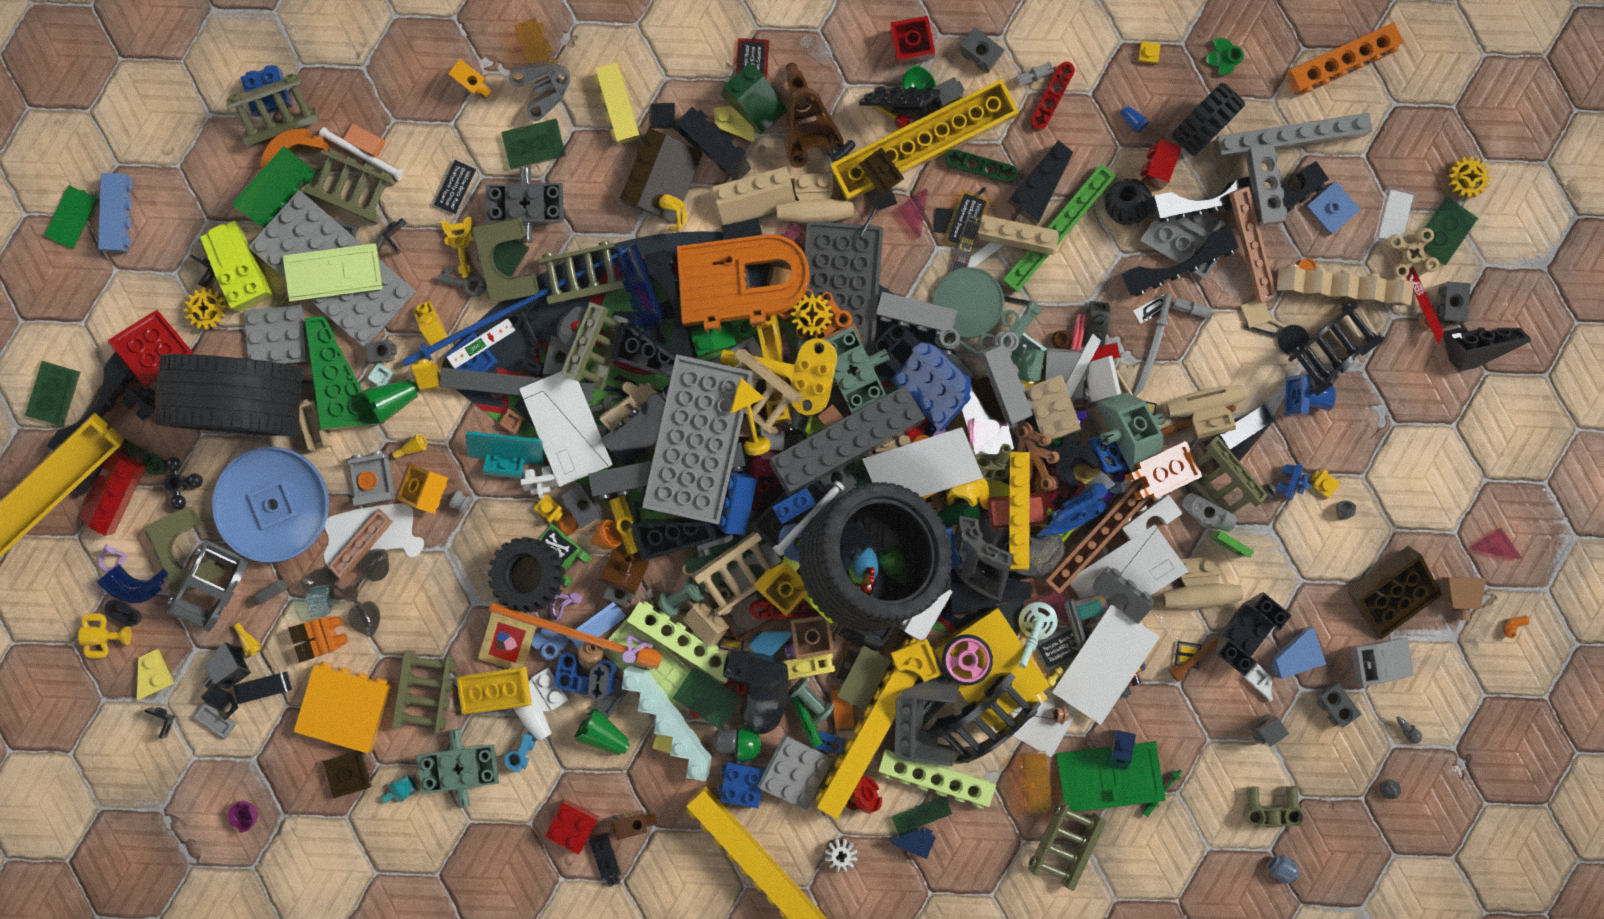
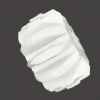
[825,839,857,872]

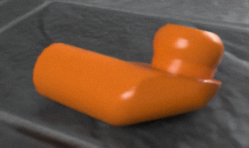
[1503,615,1529,638]

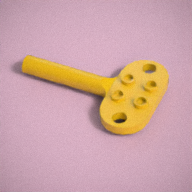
[720,338,837,415]

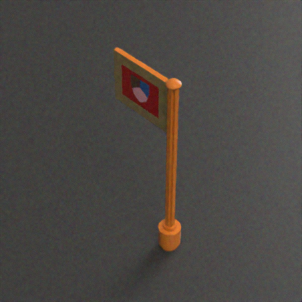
[478,602,663,669]

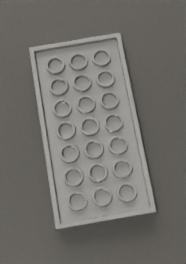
[248,190,417,349]
[642,354,753,524]

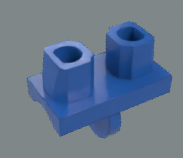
[1277,464,1312,500]

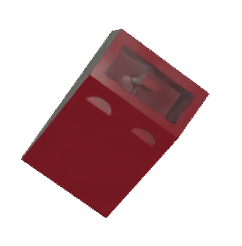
[746,450,785,511]
[1030,457,1085,512]

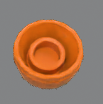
[590,520,622,549]

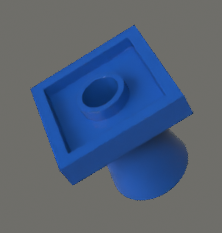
[1284,374,1336,416]

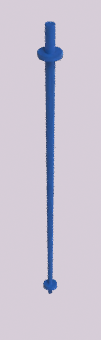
[402,247,631,366]

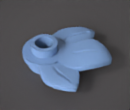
[531,628,569,660]

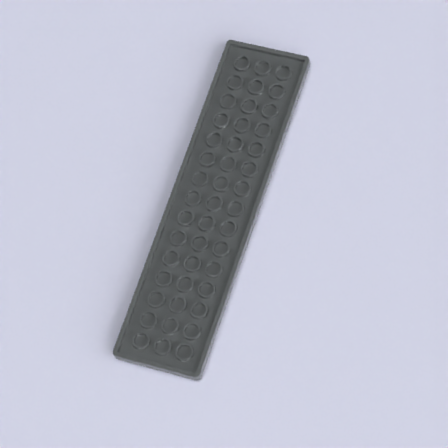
[792,222,883,525]

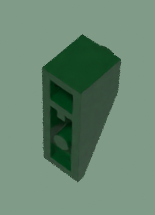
[937,501,982,527]

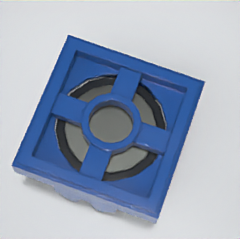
[1088,436,1130,475]

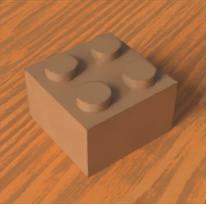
[790,615,835,659]

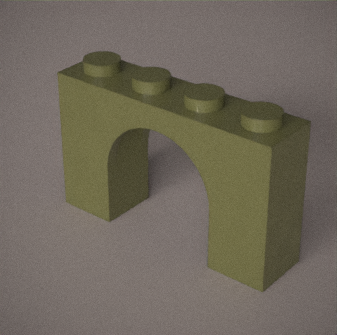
[472,217,539,303]
[145,507,225,596]

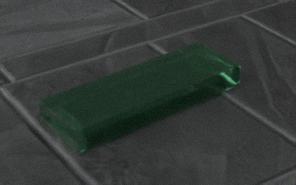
[891,796,952,835]

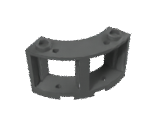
[954,515,1013,601]
[166,540,249,632]

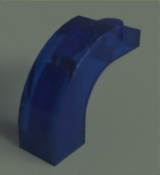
[97,564,169,603]

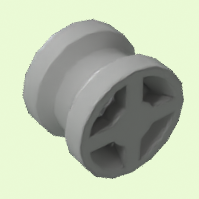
[449,490,472,514]

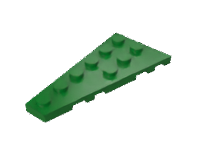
[304,316,379,431]

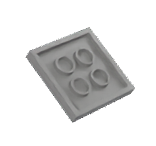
[244,305,308,364]
[757,734,834,810]

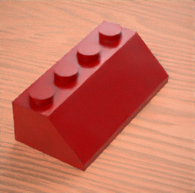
[79,450,146,536]

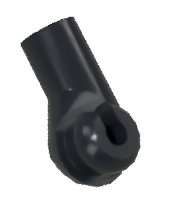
[828,140,856,161]

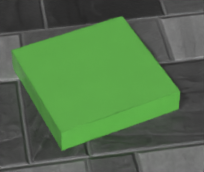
[1209,531,1254,558]

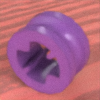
[784,642,796,660]

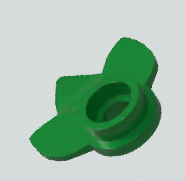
[1205,38,1244,75]

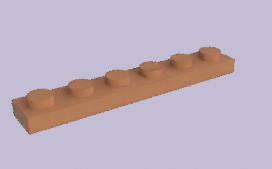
[1229,187,1277,303]

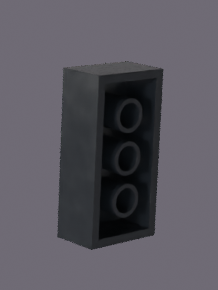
[751,482,828,547]

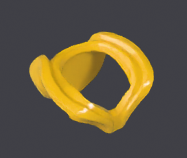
[659,194,687,232]

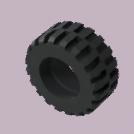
[1172,82,1245,156]
[487,537,566,612]

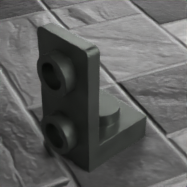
[1085,301,1111,347]

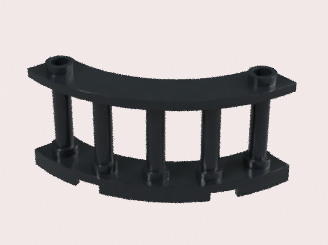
[1288,302,1385,396]
[927,672,1041,764]

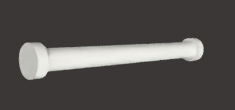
[318,127,404,181]
[773,481,845,556]

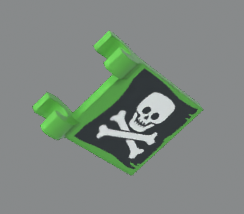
[534,524,592,586]

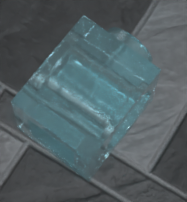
[306,585,333,617]

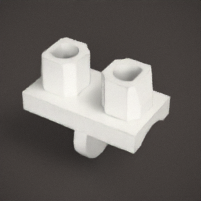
[521,466,559,499]

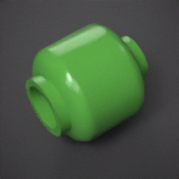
[879,547,907,577]

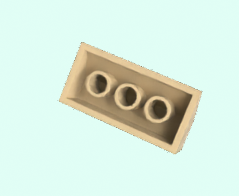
[713,166,796,225]

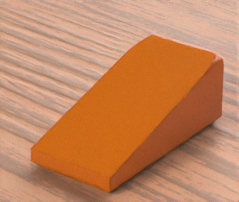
[343,123,386,158]

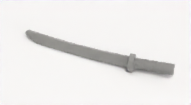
[1133,294,1172,396]

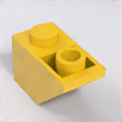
[413,300,448,345]
[412,359,441,391]

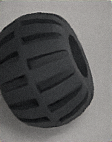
[1104,178,1152,225]

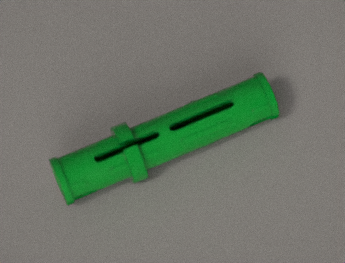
[789,696,824,749]

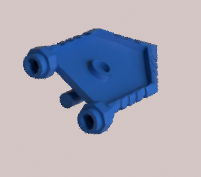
[1037,483,1108,537]

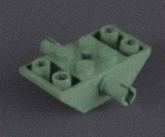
[818,327,890,413]
[1097,392,1165,472]
[417,729,499,808]

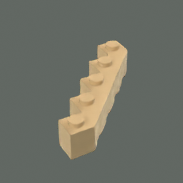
[1277,264,1413,306]

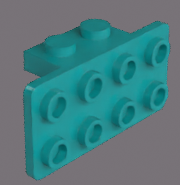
[465,431,544,479]

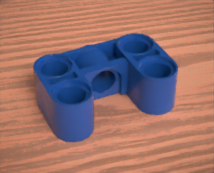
[555,653,617,696]

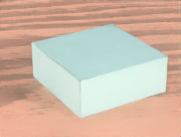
[368,362,396,386]

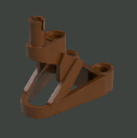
[784,62,844,168]

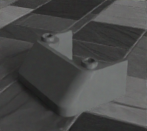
[895,680,960,766]

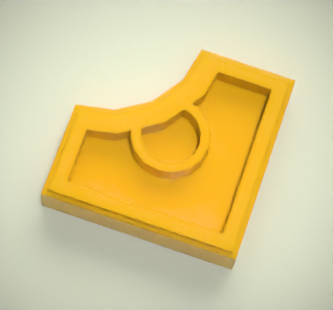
[891,638,942,682]

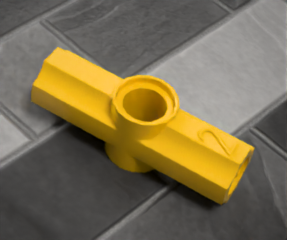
[609,495,640,554]

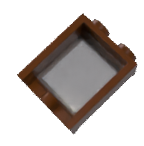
[719,590,779,643]

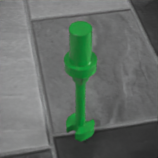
[1142,769,1183,817]

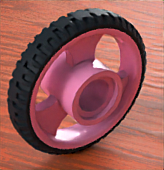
[942,634,993,685]

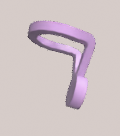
[99,544,127,572]
[550,593,582,620]
[622,635,653,664]

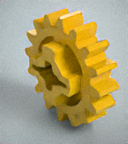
[1447,156,1491,199]
[184,288,228,330]
[791,293,833,336]

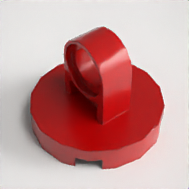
[845,775,882,814]

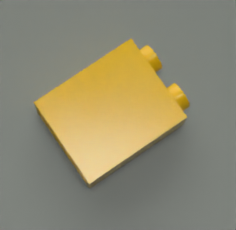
[933,607,1050,732]

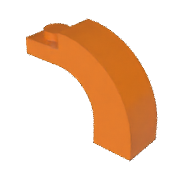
[260,129,329,168]

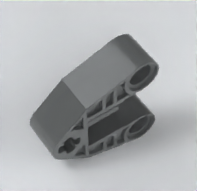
[509,61,570,121]

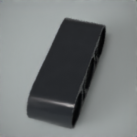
[233,671,292,704]

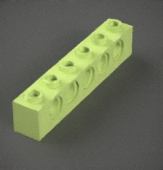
[626,601,728,684]
[878,747,996,808]

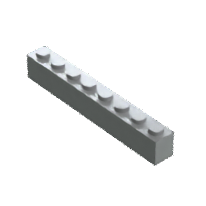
[1213,112,1373,159]

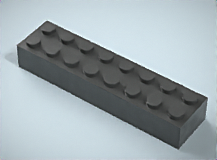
[769,386,925,497]
[588,443,746,500]

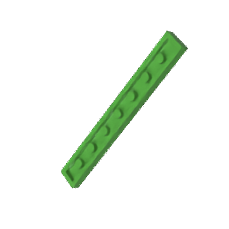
[1003,164,1116,293]

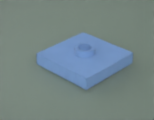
[1306,181,1361,235]

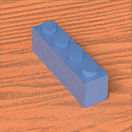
[98,173,133,253]

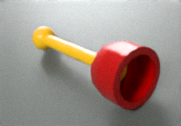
[870,106,911,129]

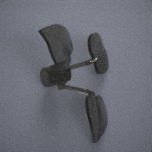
[300,548,390,637]

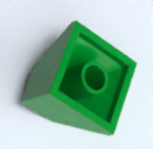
[690,318,737,357]

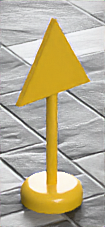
[730,377,771,456]

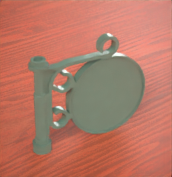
[933,267,1043,355]

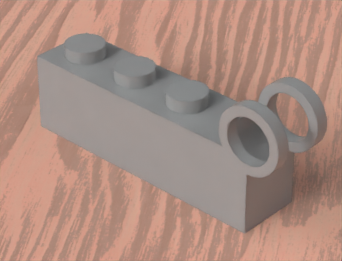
[876,292,960,349]
[979,331,1033,424]

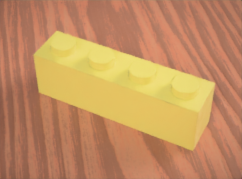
[594,62,641,145]

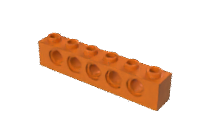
[1286,22,1404,95]

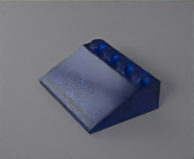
[617,244,666,332]

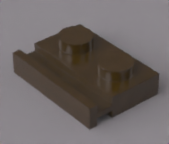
[859,147,904,196]

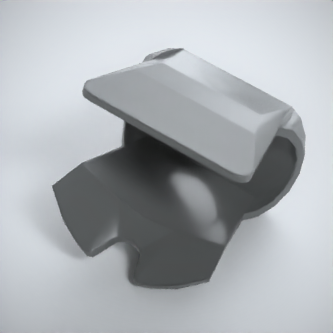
[556,306,587,347]

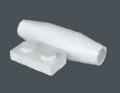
[510,668,568,742]

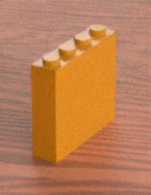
[294,661,392,754]

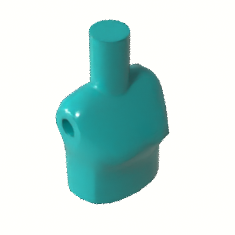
[381,774,418,803]

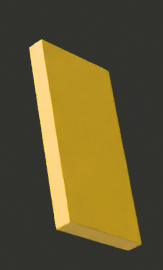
[456,666,532,715]

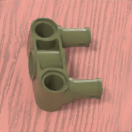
[969,443,1012,480]
[1243,786,1304,827]

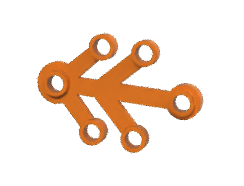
[779,289,852,339]

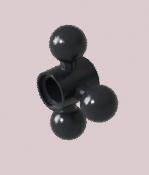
[164,457,203,510]

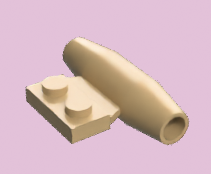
[777,173,854,223]
[1166,385,1246,439]
[1163,556,1243,609]

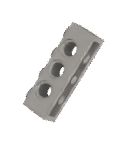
[1245,145,1287,227]

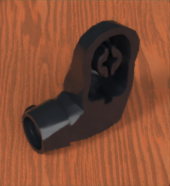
[723,649,789,734]

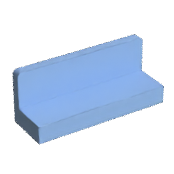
[567,602,627,650]

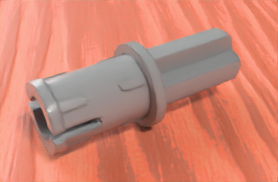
[1016,62,1054,86]
[1173,298,1212,319]

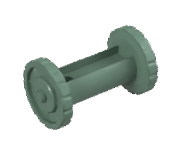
[659,576,706,617]
[789,676,835,723]

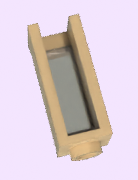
[299,399,332,452]

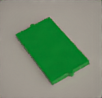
[44,185,98,249]

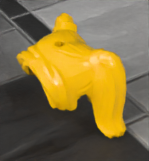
[945,478,991,510]

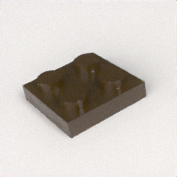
[323,751,372,799]

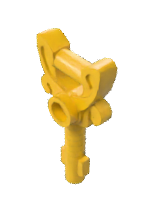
[441,216,473,279]

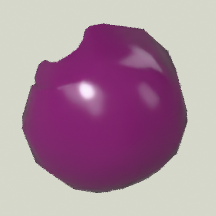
[228,801,258,833]

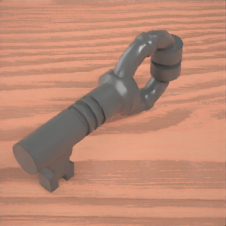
[437,267,487,297]

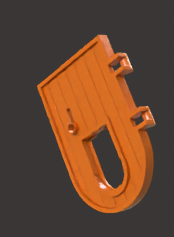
[677,234,810,333]

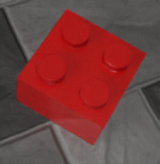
[889,15,935,66]
[1140,139,1182,190]
[545,799,600,855]

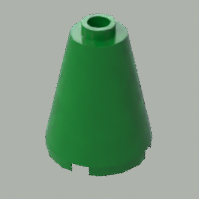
[363,379,420,424]
[574,707,630,756]

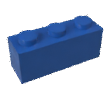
[716,472,757,535]

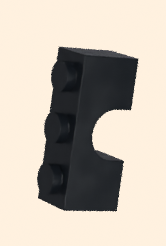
[1268,161,1329,213]

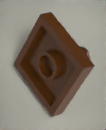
[599,548,650,595]

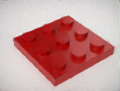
[108,310,193,387]

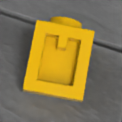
[1310,469,1341,499]
[534,494,564,523]

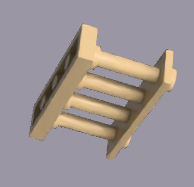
[734,349,803,434]
[691,531,776,616]

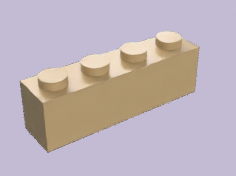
[978,215,1059,255]

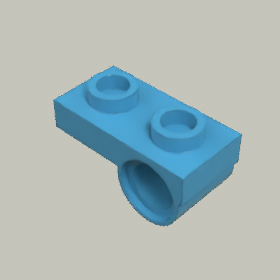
[504,732,536,773]

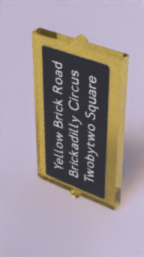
[943,189,991,252]

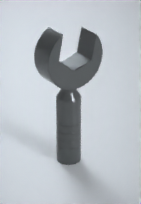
[589,395,621,413]

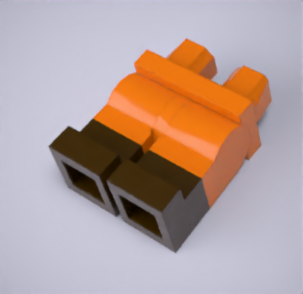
[288,615,349,663]

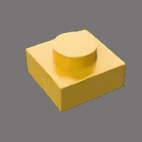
[1138,41,1161,64]

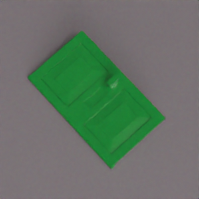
[1055,741,1166,812]

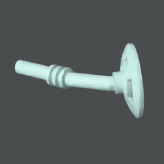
[1018,602,1057,668]

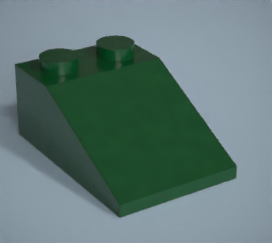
[721,62,787,135]

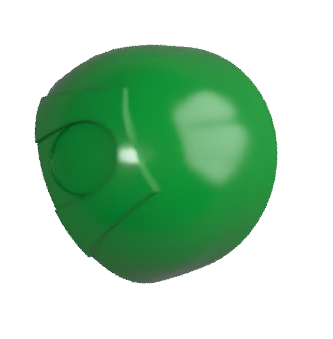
[902,65,936,89]
[738,728,762,762]

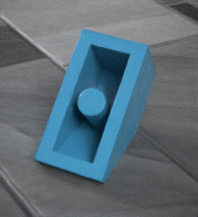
[749,631,792,656]

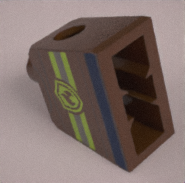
[611,810,657,840]

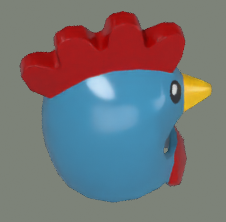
[848,548,878,594]

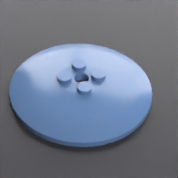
[212,447,329,562]

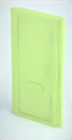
[283,243,383,302]
[603,616,699,705]

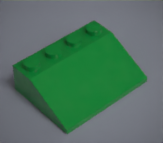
[232,146,316,228]

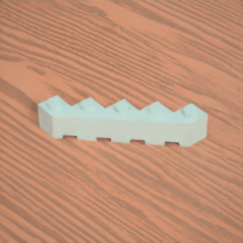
[622,665,712,781]

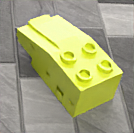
[200,220,275,312]

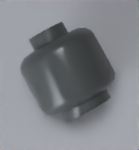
[714,729,739,754]

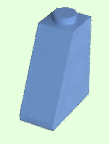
[1271,626,1326,679]

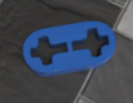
[808,730,844,754]

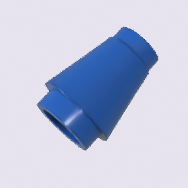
[1120,105,1149,133]

